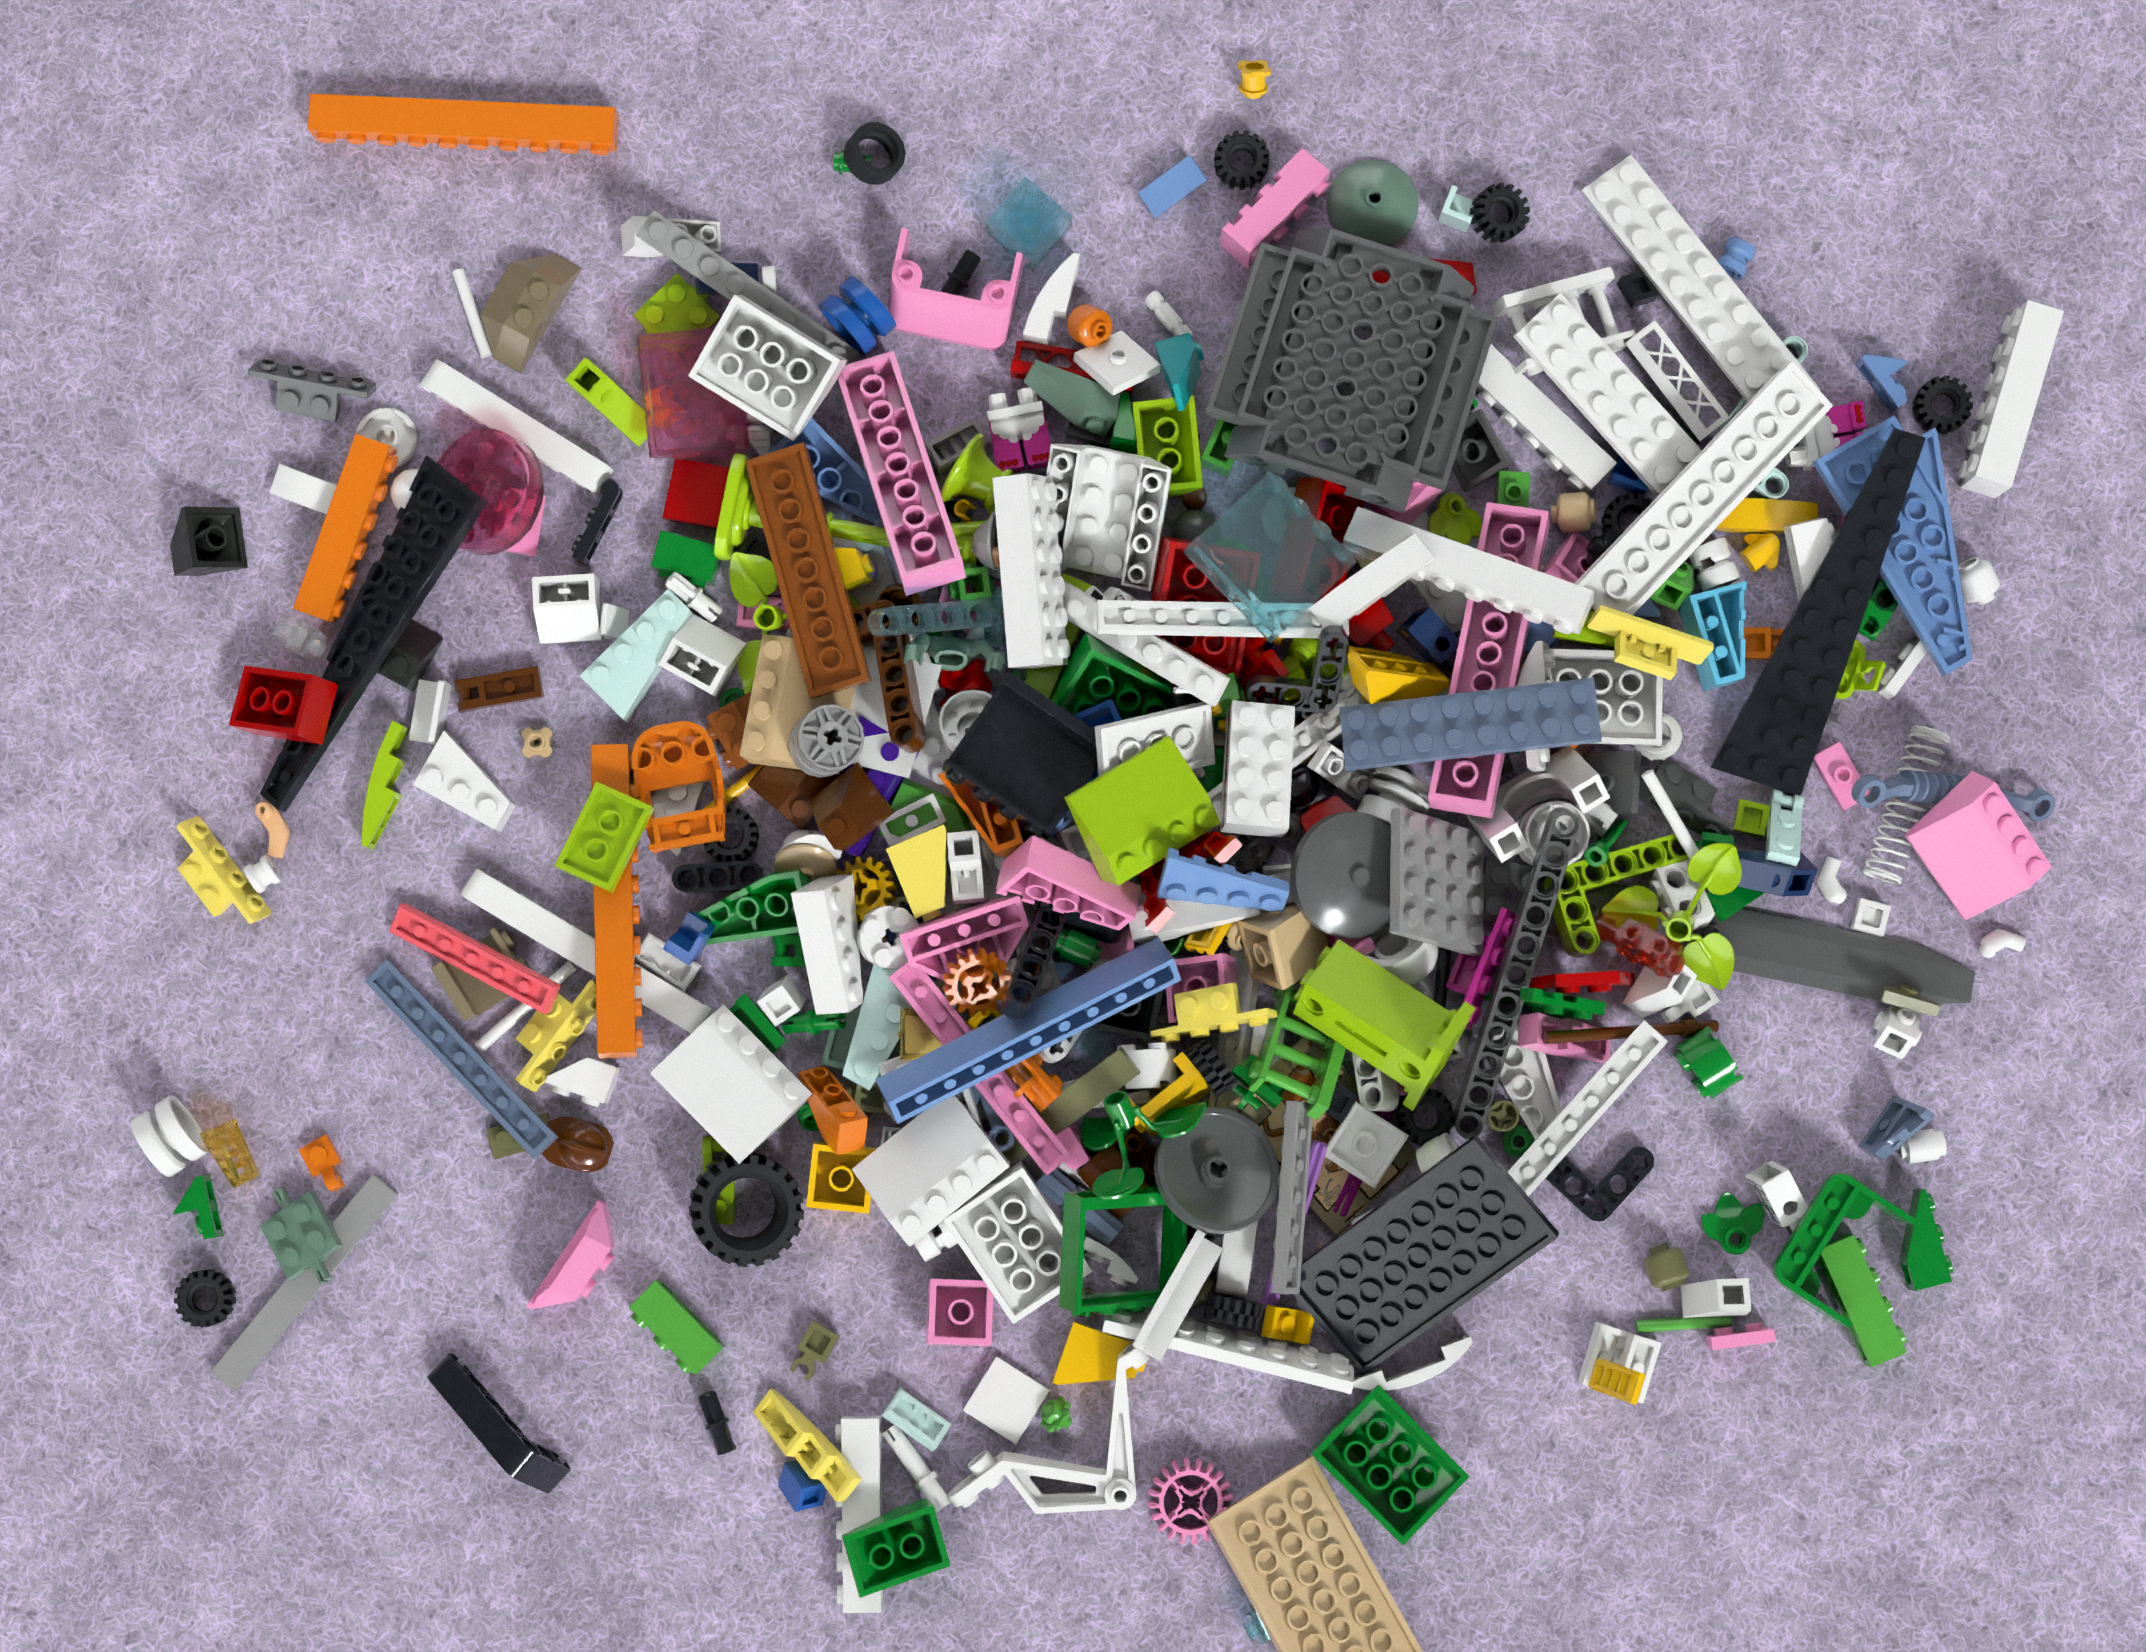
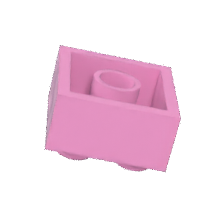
[1055,1123,1095,1171]

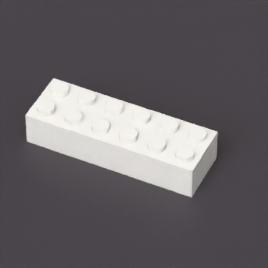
[1958,300,2064,498]
[993,473,1070,669]

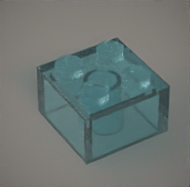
[985,177,1072,272]

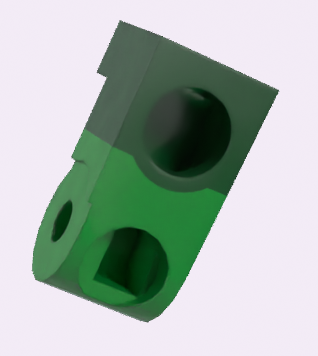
[1858,578,1898,641]

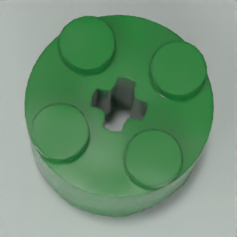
[1673,1026,1744,1099]

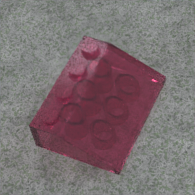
[637,328,750,458]

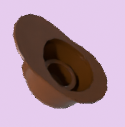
[542,1117,614,1172]

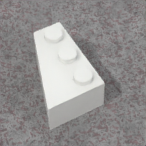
[413,731,516,832]

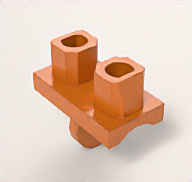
[1004,1053,1063,1113]

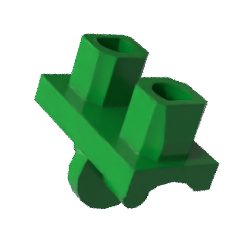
[1231,1054,1285,1110]

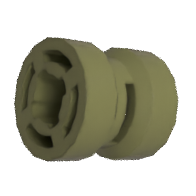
[1485,1100,1519,1132]

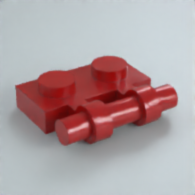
[1240,637,1290,702]

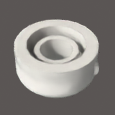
[1366,922,1438,986]

